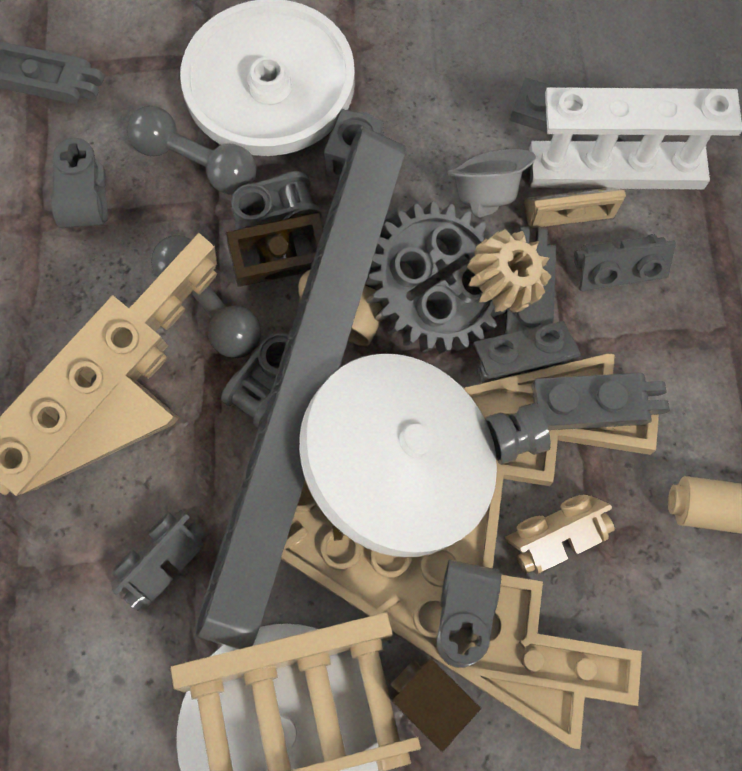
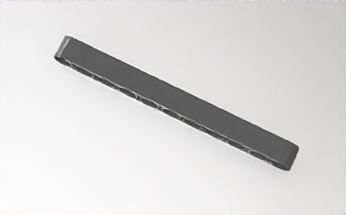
[195,126,406,649]

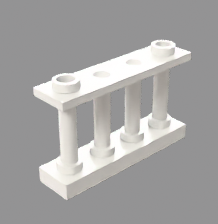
[529,88,742,189]

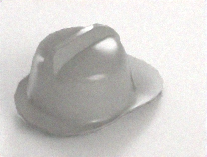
[447,149,536,218]

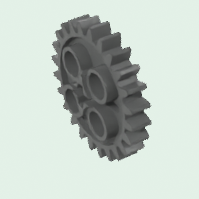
[365,201,505,354]

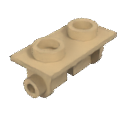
[505,495,614,574]

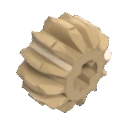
[467,229,552,313]

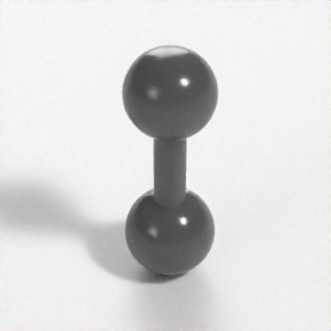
[127,106,256,195]
[151,235,261,358]

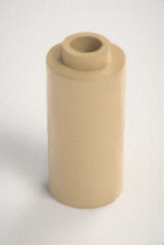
[668,476,742,534]

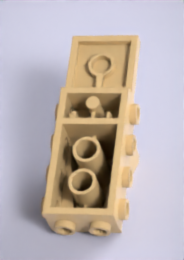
[0,233,217,496]

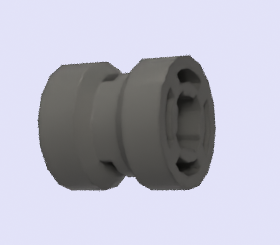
[485,403,551,465]

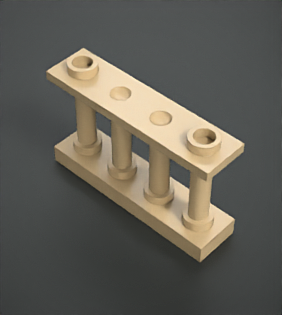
[170,612,421,771]

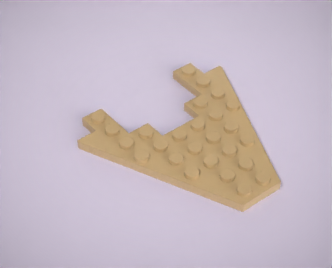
[281,354,659,749]

